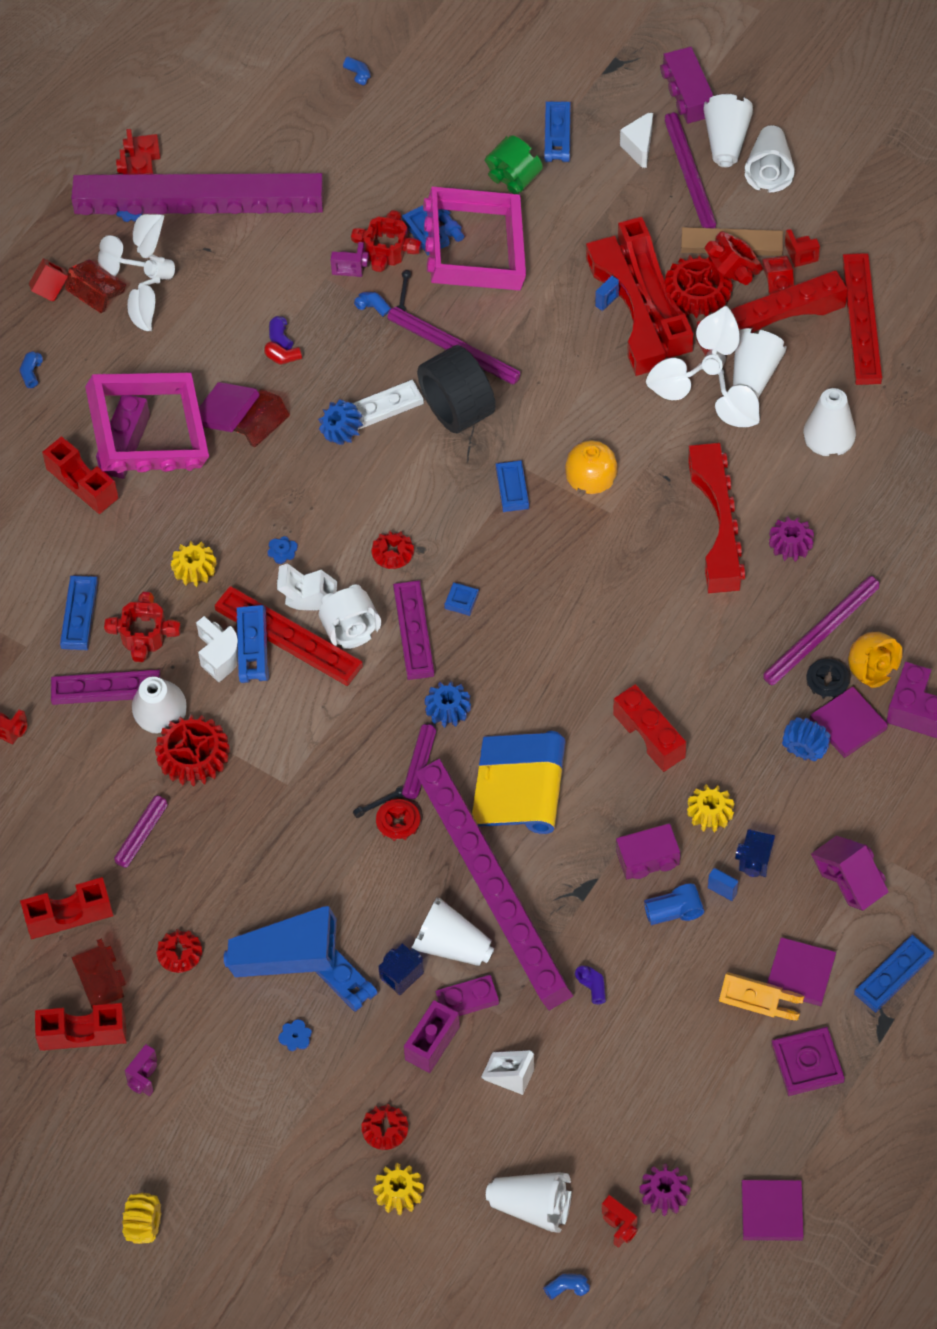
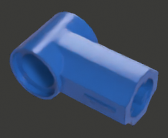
[644,884,705,925]

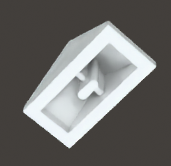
[620,113,653,168]
[481,1050,534,1095]

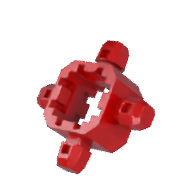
[351,210,422,272]
[705,231,763,285]
[104,592,181,662]

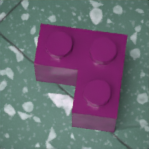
[886,662,937,738]
[811,835,889,911]

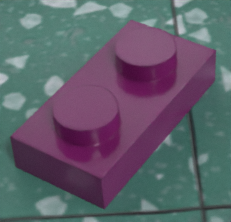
[435,975,499,1016]

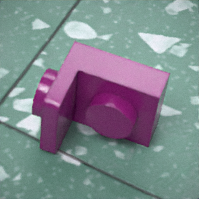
[330,242,369,277]
[125,1044,157,1096]

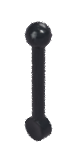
[397,270,411,312]
[353,786,404,818]

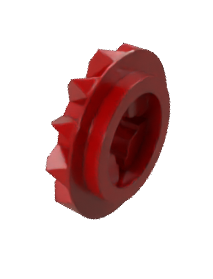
[371,530,414,569]
[376,799,420,841]
[156,929,202,973]
[361,1104,408,1150]

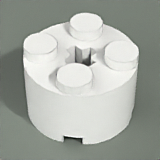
[319,584,381,649]

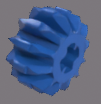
[318,399,364,445]
[425,680,471,728]
[782,717,830,761]

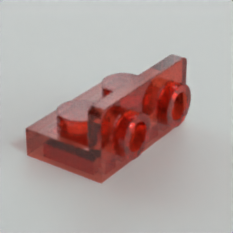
[65,259,126,313]
[234,389,289,447]
[71,938,126,1010]

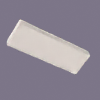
[353,380,424,430]

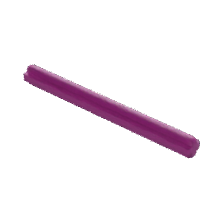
[664,112,716,228]
[387,307,521,385]
[763,576,880,686]

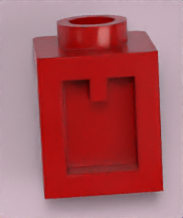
[123,129,160,160]
[116,149,153,175]
[762,256,794,294]
[0,709,28,745]
[602,1195,638,1248]

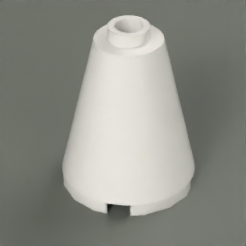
[703,94,753,167]
[745,126,795,192]
[733,328,787,398]
[804,388,856,456]
[132,677,186,734]
[412,897,494,966]
[486,1172,571,1232]

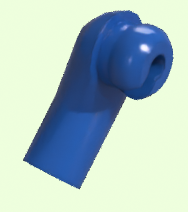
[343,57,371,85]
[354,292,391,317]
[19,351,43,388]
[543,1273,590,1300]

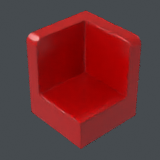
[784,229,820,268]
[29,258,68,301]

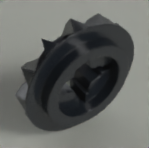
[806,659,850,699]

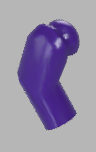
[269,316,294,350]
[575,965,606,1005]

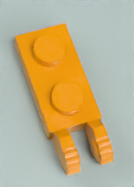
[719,972,804,1021]

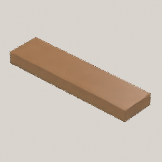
[681,227,783,256]

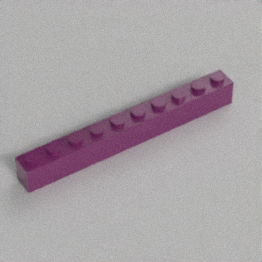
[71,173,324,215]
[415,759,574,1010]

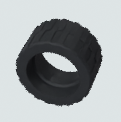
[417,345,496,434]

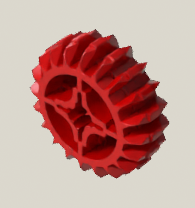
[664,254,733,319]
[155,714,230,787]

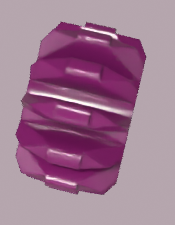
[769,515,814,562]
[639,1163,690,1217]

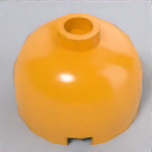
[565,440,618,494]
[848,632,902,688]

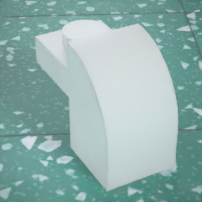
[277,563,337,610]
[196,616,238,682]

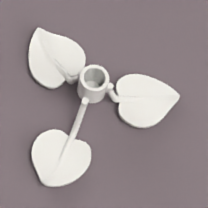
[98,214,175,331]
[646,306,760,427]

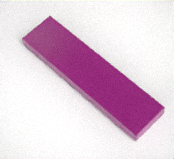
[393,580,434,680]
[51,670,161,705]

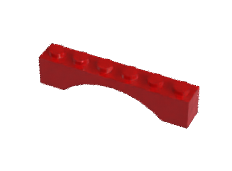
[618,216,693,358]
[586,236,668,376]
[696,270,847,356]
[688,443,745,594]

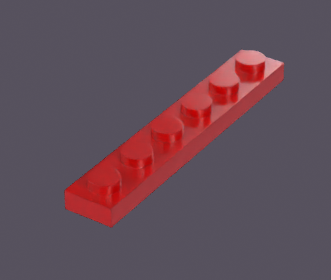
[842,253,882,385]
[214,586,363,687]

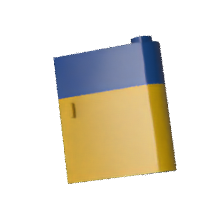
[472,731,566,834]

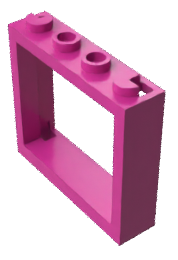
[423,187,526,291]
[85,373,209,473]

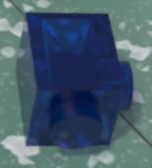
[735,829,775,877]
[378,943,424,996]

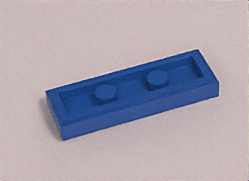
[60,575,98,650]
[854,935,934,1013]

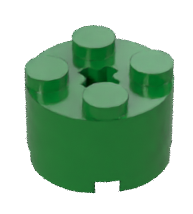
[484,135,543,194]

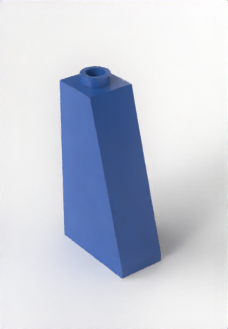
[224,906,337,977]

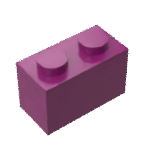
[616,823,680,880]
[404,1000,460,1073]

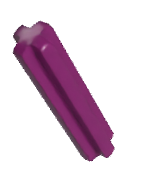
[402,724,436,799]
[114,795,167,868]

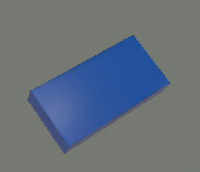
[496,460,529,512]

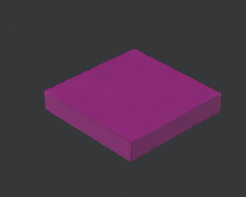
[199,382,260,432]
[810,687,888,758]
[767,937,836,1006]
[771,1027,845,1096]
[741,1180,803,1241]

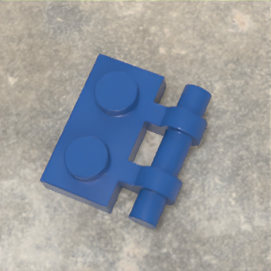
[402,205,464,255]

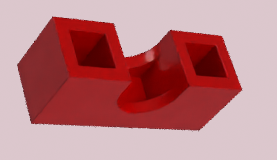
[42,436,119,514]
[613,684,686,772]
[20,877,113,940]
[35,1003,127,1051]

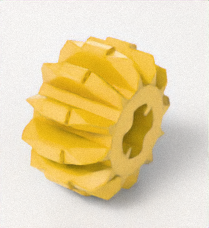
[171,541,217,587]
[687,784,734,833]
[373,1163,424,1215]
[122,1193,162,1244]

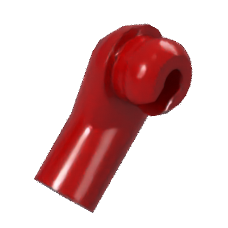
[264,342,302,365]

